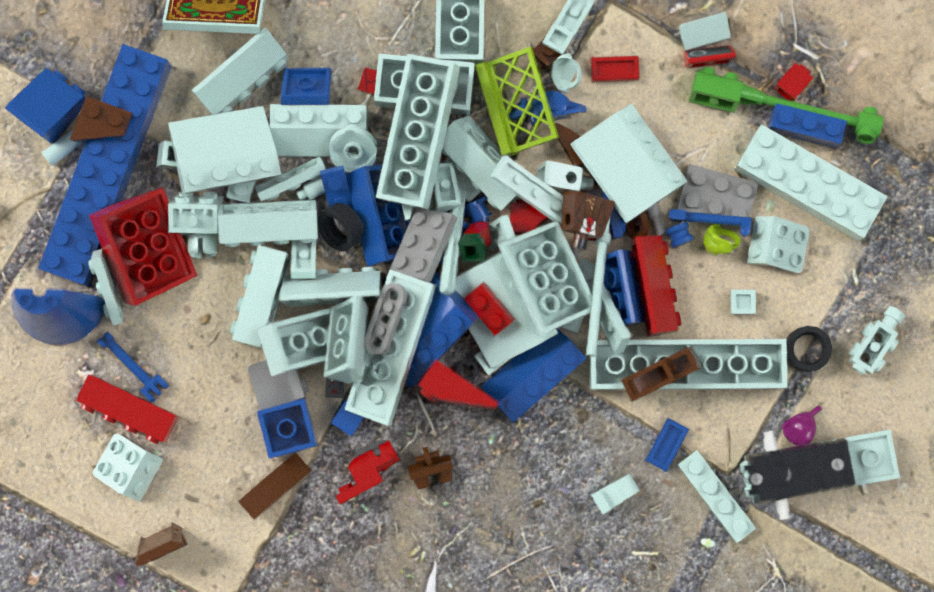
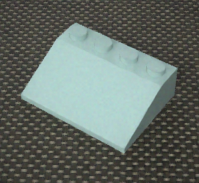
[570,104,688,223]
[168,106,281,194]
[498,221,592,335]
[455,251,557,368]
[280,267,382,307]

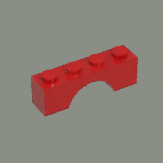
[510,199,596,241]

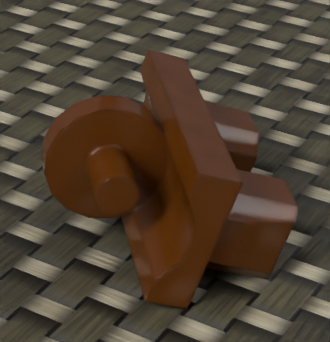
[408,446,453,489]

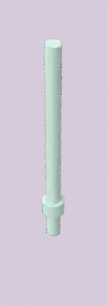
[586,216,611,357]

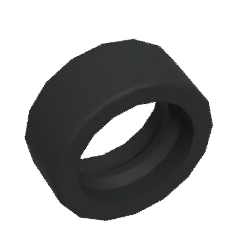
[317,203,364,251]
[786,326,832,372]

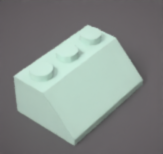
[324,296,369,383]

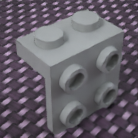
[248,360,309,410]

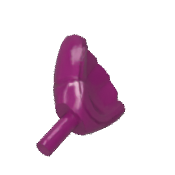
[782,405,822,446]

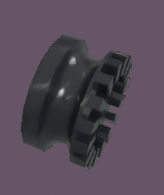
[457,360,478,382]

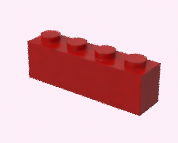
[75,374,180,445]

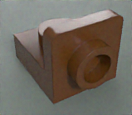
[532,36,562,71]

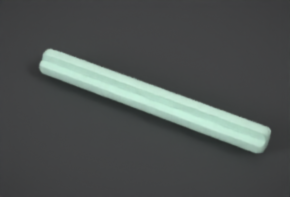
[440,189,466,295]

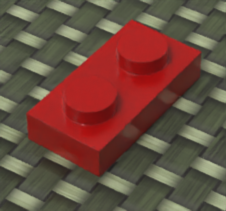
[464,282,515,336]

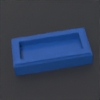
[645,418,689,472]

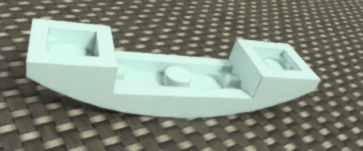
[542,0,595,55]

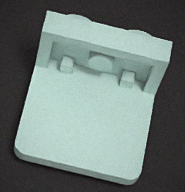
[747,216,809,273]
[93,433,164,502]

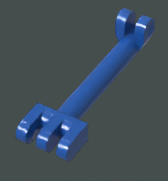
[669,209,751,237]
[97,331,169,403]

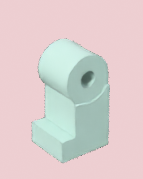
[590,474,640,514]

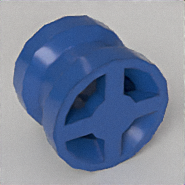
[665,222,694,248]

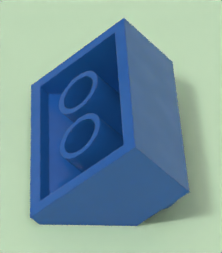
[604,250,645,327]

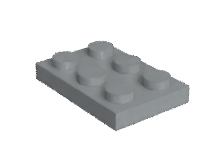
[677,164,759,228]
[388,208,458,283]

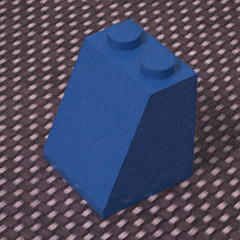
[5,68,86,144]

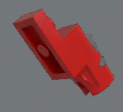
[335,440,400,504]

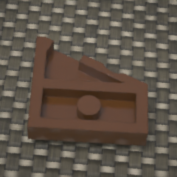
[70,96,134,142]

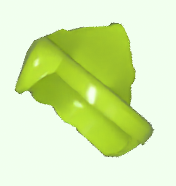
[703,224,741,256]

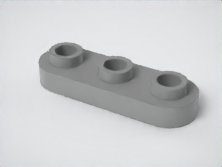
[364,283,407,355]

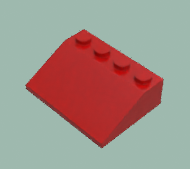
[89,188,198,306]
[419,360,498,410]

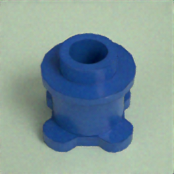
[464,196,492,224]

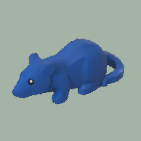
[509,91,587,125]

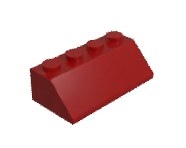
[631,235,681,337]

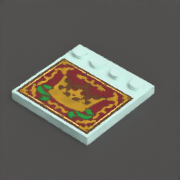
[162,0,265,34]

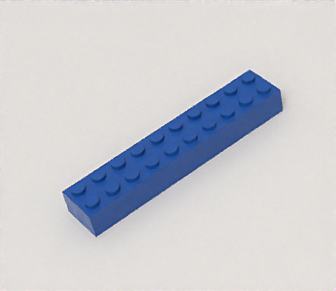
[38,44,172,287]

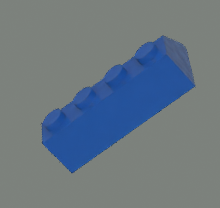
[346,165,410,267]
[481,328,586,423]

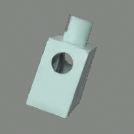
[536,160,594,194]

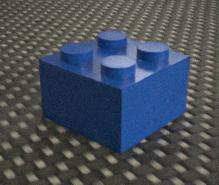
[257,398,319,459]

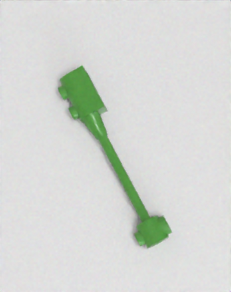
[689,67,884,144]

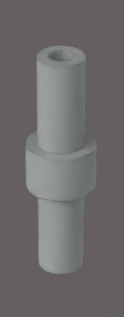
[646,205,666,236]

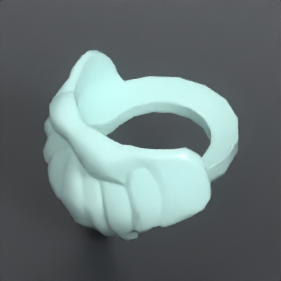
[551,53,582,93]

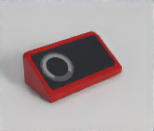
[683,45,736,69]

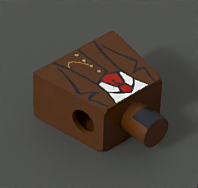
[561,191,615,250]

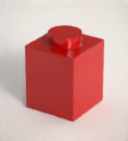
[773,62,813,101]

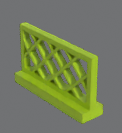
[475,47,559,157]

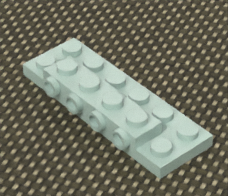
[345,270,436,426]

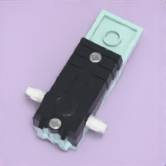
[740,430,900,520]

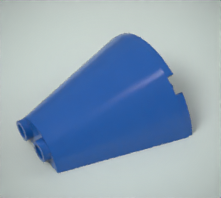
[11,288,106,345]

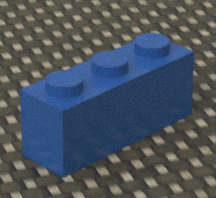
[767,103,847,149]

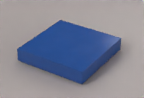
[280,68,332,105]

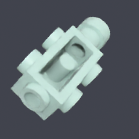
[848,306,906,375]

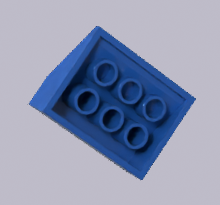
[405,271,479,388]

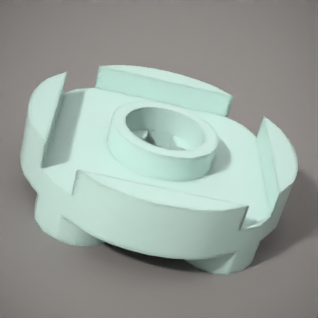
[329,124,377,172]

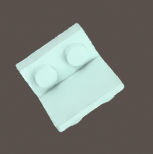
[168,192,223,234]

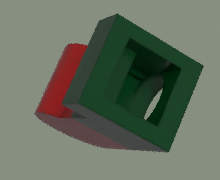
[458,222,492,262]

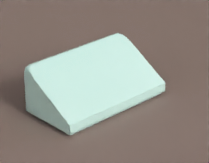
[678,12,731,51]
[432,162,461,212]

